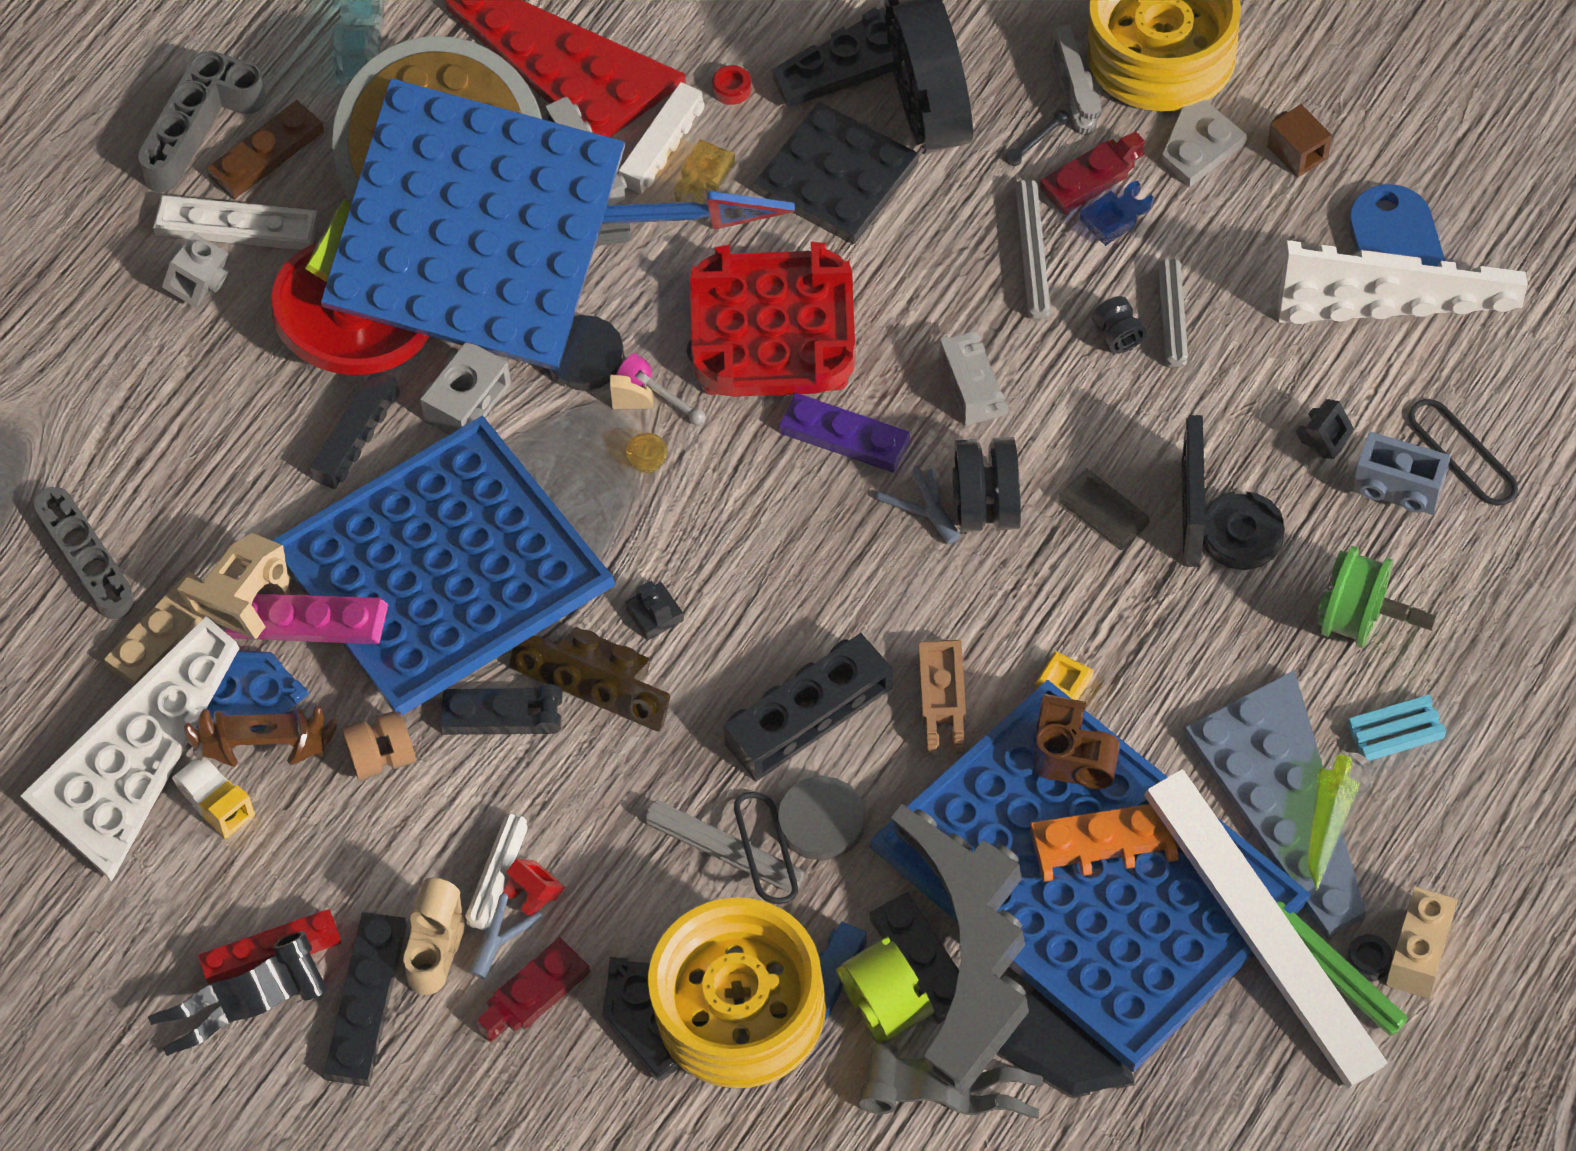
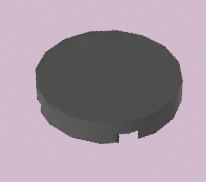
[778,776,865,861]

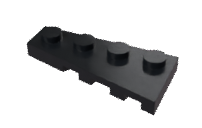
[773,7,894,108]

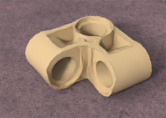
[403,878,465,995]

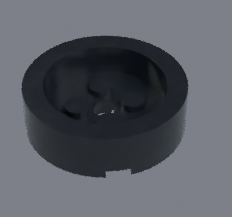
[883,0,973,155]

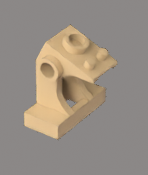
[177,533,291,640]

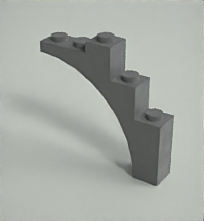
[891,804,1029,1096]

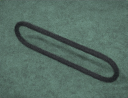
[1409,399,1518,506]
[734,792,798,904]

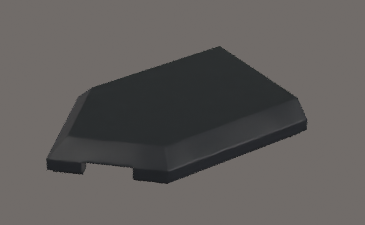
[602,957,708,1081]
[996,989,1135,1098]

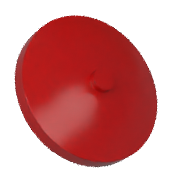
[271,242,429,375]

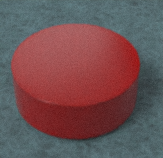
[712,65,751,105]

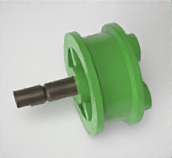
[1317,546,1436,649]

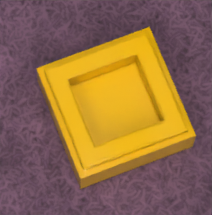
[1034,651,1093,700]

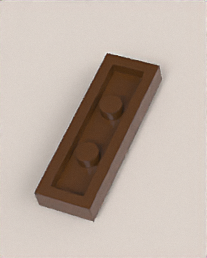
[207,100,324,200]

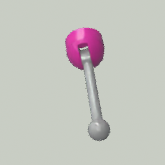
[617,353,705,425]

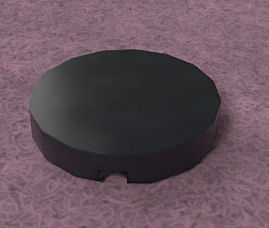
[546,315,624,391]
[1203,491,1285,570]

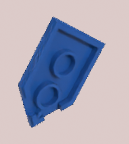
[196,651,309,730]

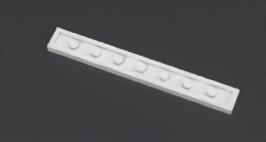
[1144,769,1388,1089]

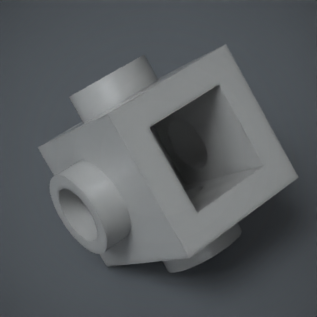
[162,233,229,307]

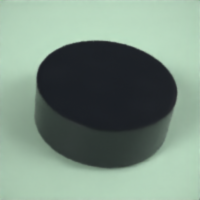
[1346,934,1392,981]

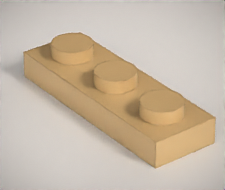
[104,571,204,687]

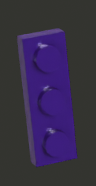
[779,392,910,473]

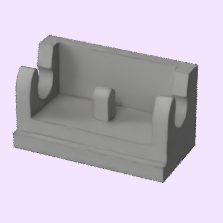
[940,332,1009,426]

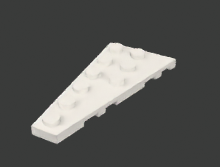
[1277,240,1528,324]
[21,616,239,881]

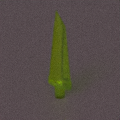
[1307,755,1360,891]

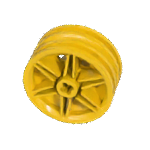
[1087,0,1241,111]
[648,897,826,1088]

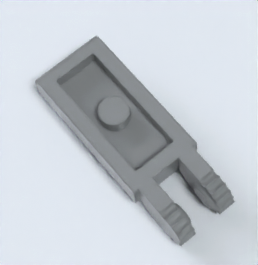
[1050,25,1102,135]

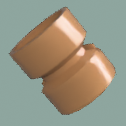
[341,711,416,781]

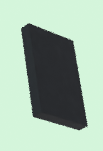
[1181,415,1205,567]

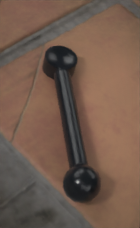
[1006,110,1069,166]

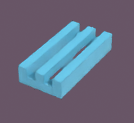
[1348,694,1446,763]

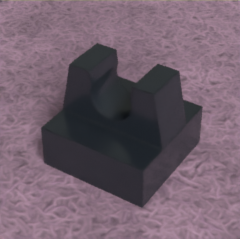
[1296,399,1354,459]
[625,580,684,640]

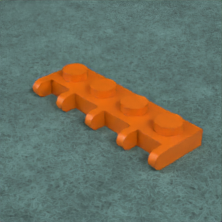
[1030,796,1203,882]

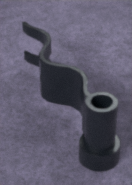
[148,931,327,1056]

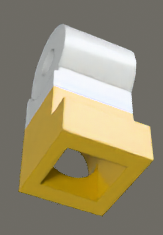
[172,757,255,839]

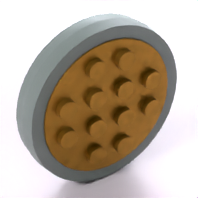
[332,36,542,203]

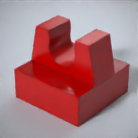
[502,859,566,915]

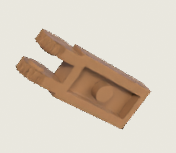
[919,640,966,754]

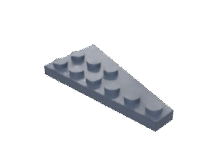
[1184,670,1366,939]

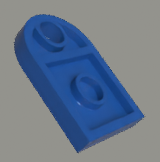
[1349,184,1445,267]

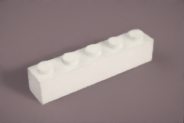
[619,82,704,195]

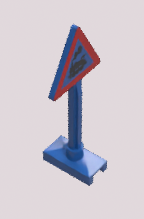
[602,191,795,229]

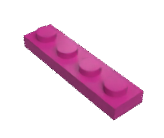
[225,594,388,644]

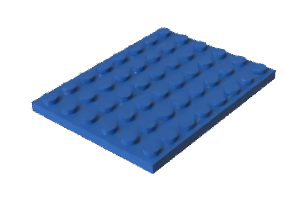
[870,680,1311,1073]

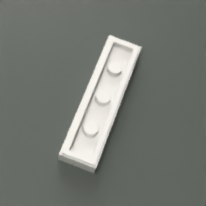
[153,195,319,250]

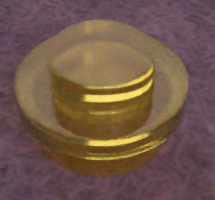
[626,433,668,473]

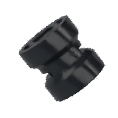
[1092,296,1146,354]

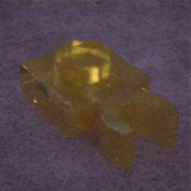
[674,139,735,204]

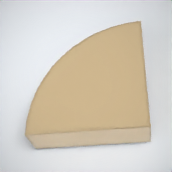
[610,375,654,409]

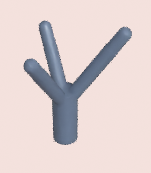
[876,467,961,545]
[469,893,543,979]

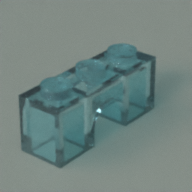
[332,0,385,85]

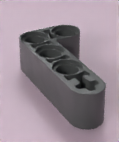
[138,51,266,193]

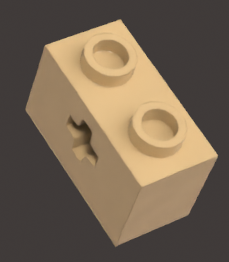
[1386,887,1458,999]

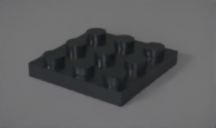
[753,102,919,245]

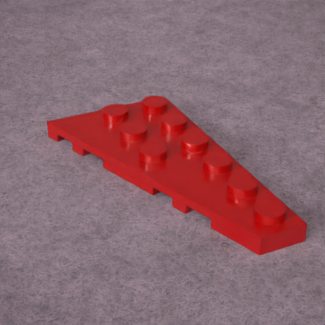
[445,0,686,138]

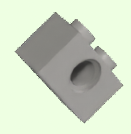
[420,343,511,435]

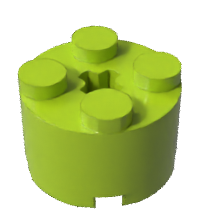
[836,936,934,1043]

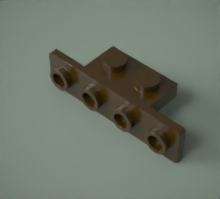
[509,627,670,731]

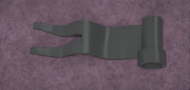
[859,1043,1043,1119]

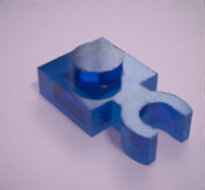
[1080,181,1154,246]

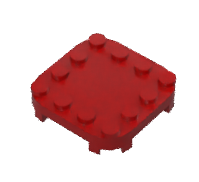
[690,241,856,397]

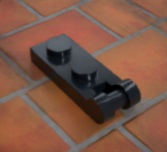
[441,684,563,735]

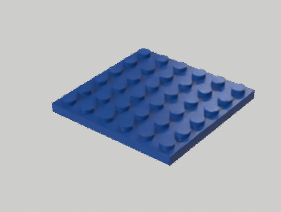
[321,78,625,371]
[272,415,615,716]

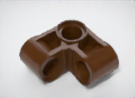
[1033,694,1120,789]

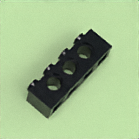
[724,633,893,782]

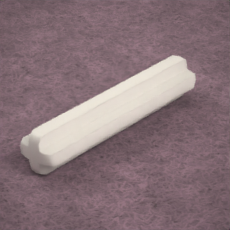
[466,814,527,930]

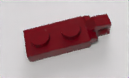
[1040,131,1146,214]
[476,937,590,1042]

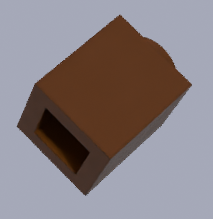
[1267,104,1332,178]

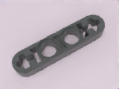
[34,487,135,619]

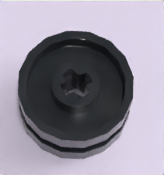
[952,437,1021,533]

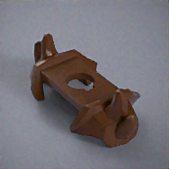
[184,706,337,767]

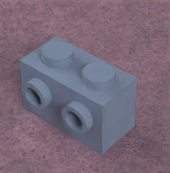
[1353,431,1451,515]

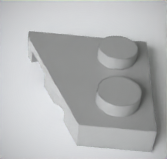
[1161,99,1247,188]

